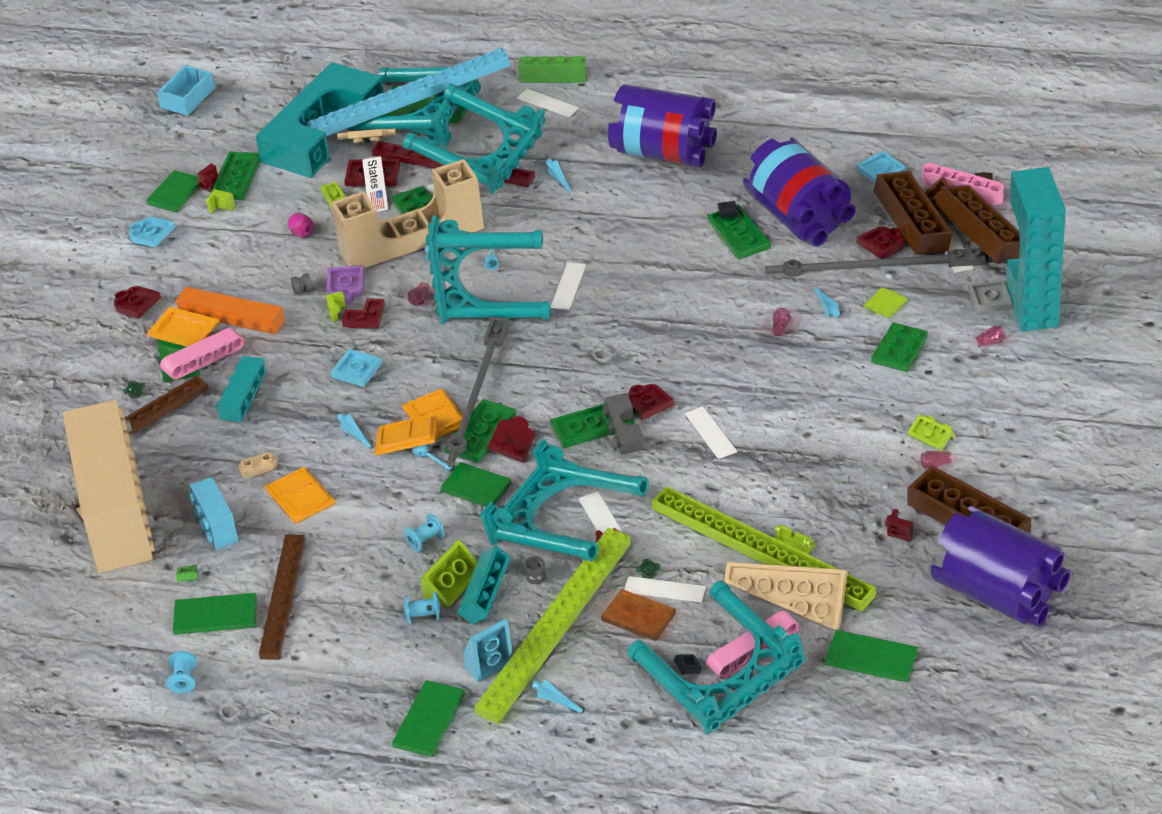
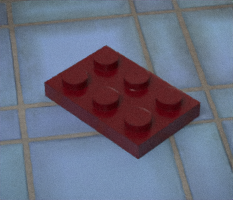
[344,159,401,187]

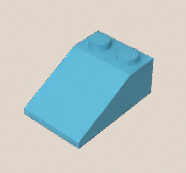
[463,619,513,683]

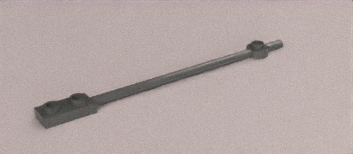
[765,248,986,277]
[446,317,510,467]

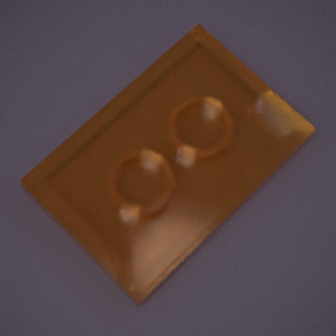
[601,589,676,641]

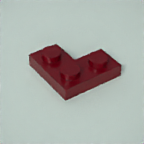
[342,298,385,328]

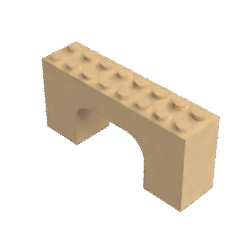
[331,159,484,268]

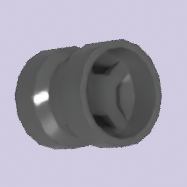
[291,273,313,295]
[524,556,546,584]

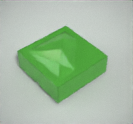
[176,565,198,582]

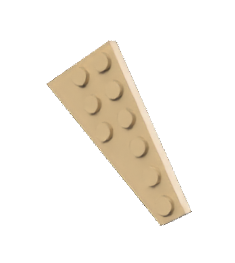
[724,562,848,631]

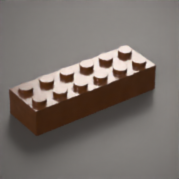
[874,171,953,255]
[935,185,1020,264]
[907,465,1032,534]

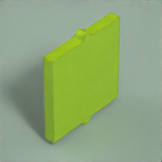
[864,287,908,318]

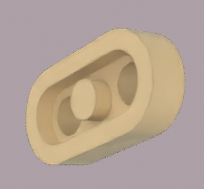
[239,453,277,478]

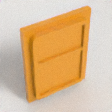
[147,306,220,347]
[402,388,463,440]
[374,415,437,455]
[264,466,336,524]

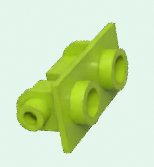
[774,524,817,554]

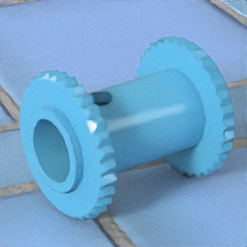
[404,513,445,552]
[404,592,441,624]
[166,651,197,693]

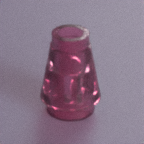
[408,282,429,306]
[772,308,791,336]
[976,325,1006,347]
[921,450,952,469]

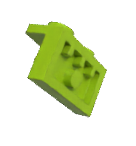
[907,414,956,452]

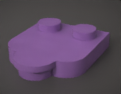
[327,265,364,304]

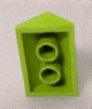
[420,539,478,609]

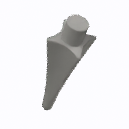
[703,84,727,109]

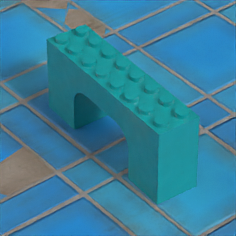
[256,62,384,178]
[1006,167,1066,332]

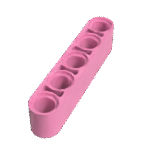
[922,163,1004,205]
[160,328,245,379]
[706,611,800,679]

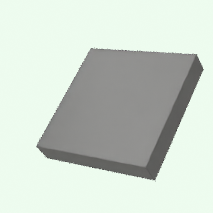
[968,280,1013,313]

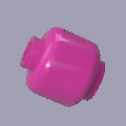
[288,212,314,238]

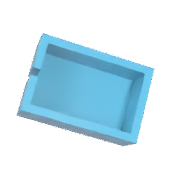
[157,65,215,116]
[189,477,238,550]

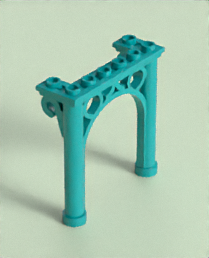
[348,66,481,148]
[402,83,546,195]
[426,215,551,324]
[480,439,649,562]
[627,580,806,735]

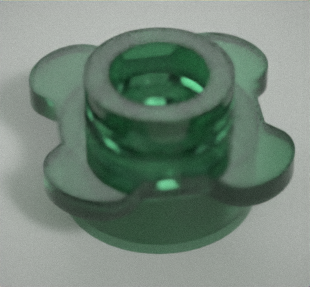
[123,381,145,398]
[636,559,661,579]

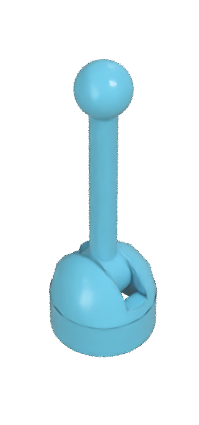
[484,249,499,270]
[412,444,452,471]

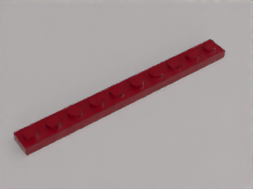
[372,141,535,187]

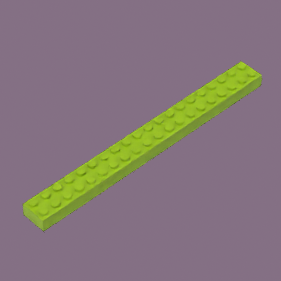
[652,486,876,612]
[474,528,631,724]

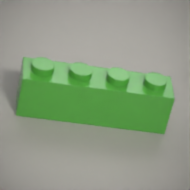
[518,56,587,83]

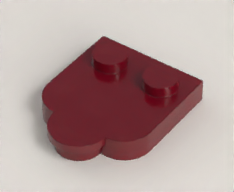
[856,226,904,259]
[114,286,161,319]
[628,384,675,421]
[487,416,534,463]

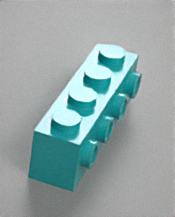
[216,356,267,422]
[457,545,511,625]

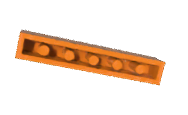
[176,287,285,335]

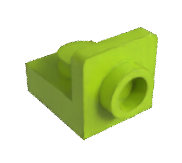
[206,189,235,213]
[325,291,346,322]

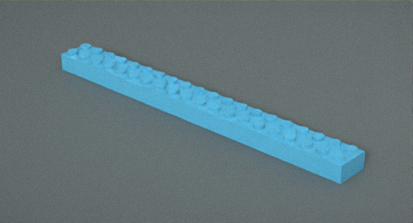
[306,48,511,136]

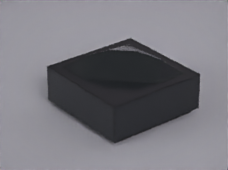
[717,201,738,219]
[674,654,703,674]

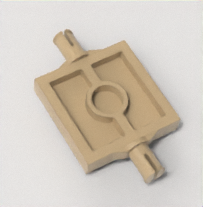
[337,128,396,144]

